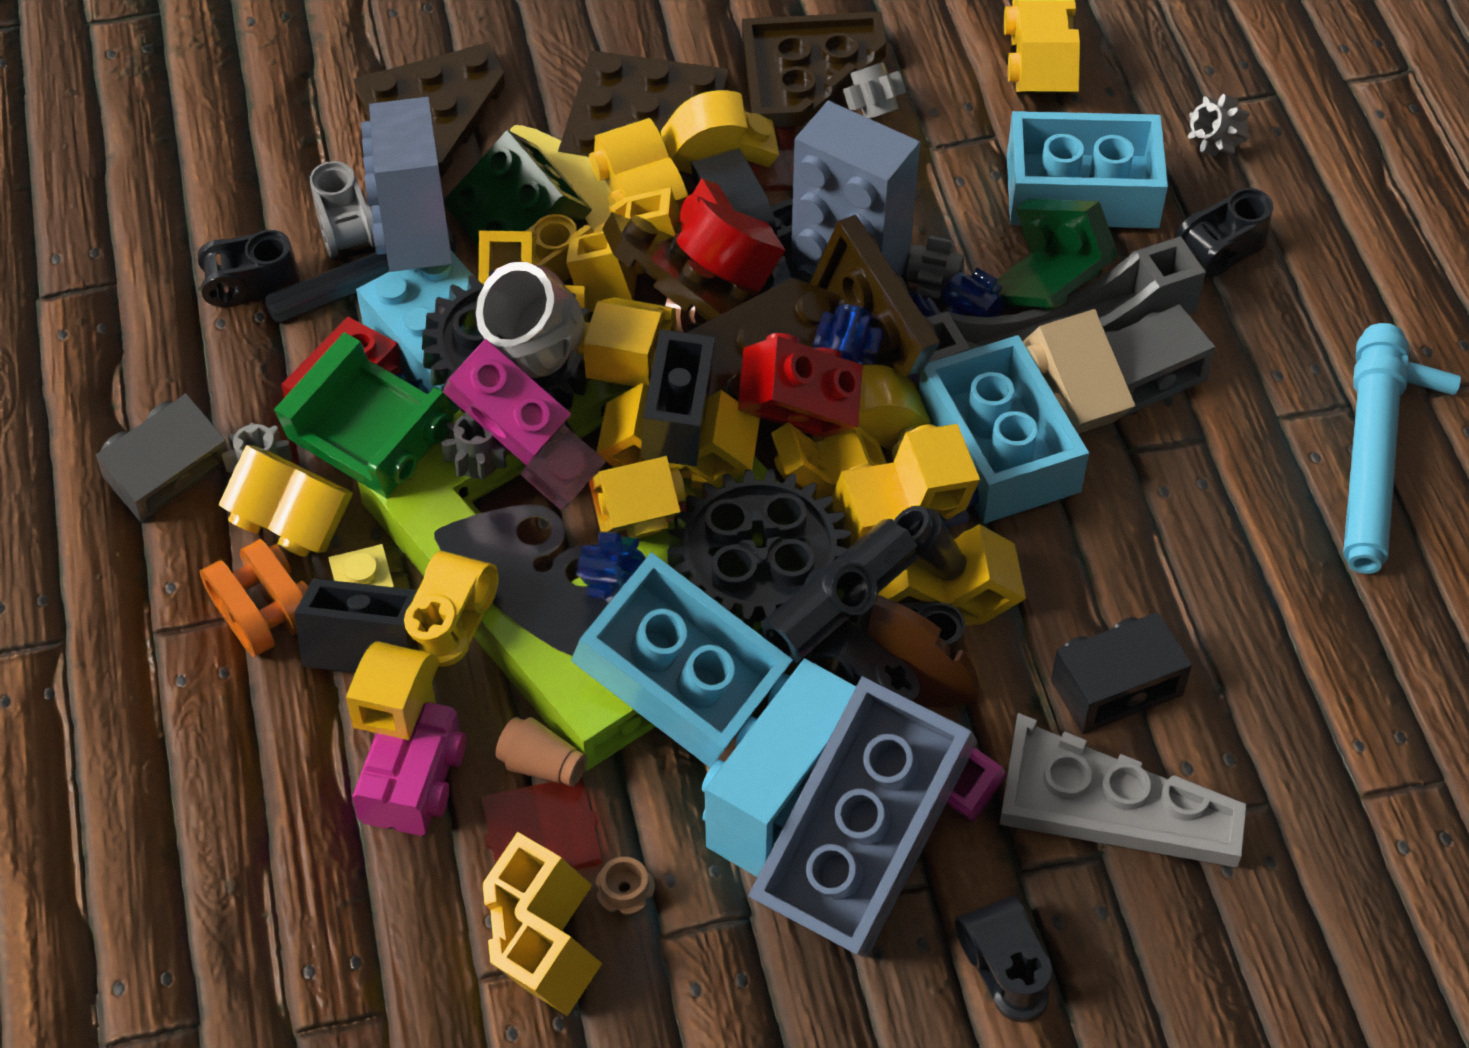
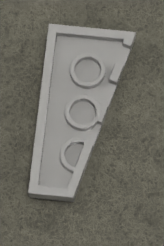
[999,713,1246,868]

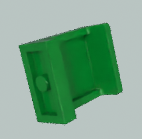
[274,332,455,499]

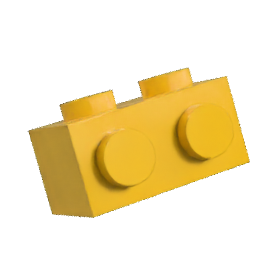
[589,456,686,540]

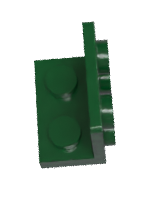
[444,130,592,247]
[980,199,1119,310]

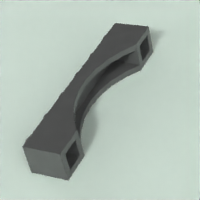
[908,236,1206,392]

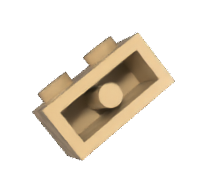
[1023,309,1135,434]

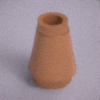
[496,717,587,787]

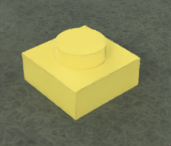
[328,544,394,587]

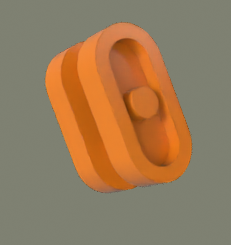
[200,539,308,658]

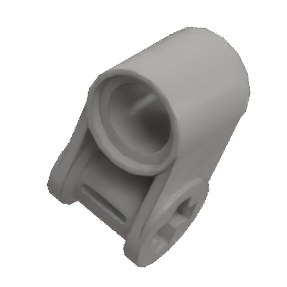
[310,161,375,259]

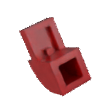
[676,178,786,292]

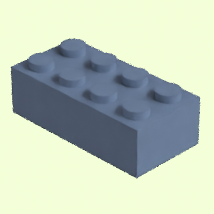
[361,97,452,272]
[791,100,920,286]
[748,676,978,959]

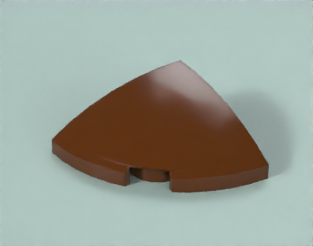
[866,595,979,707]

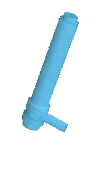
[1343,323,1461,574]

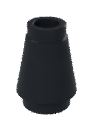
[894,506,967,581]

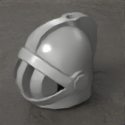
[476,262,585,378]

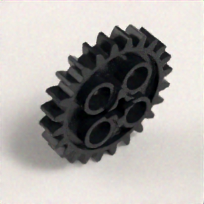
[422,270,593,414]
[667,469,851,629]

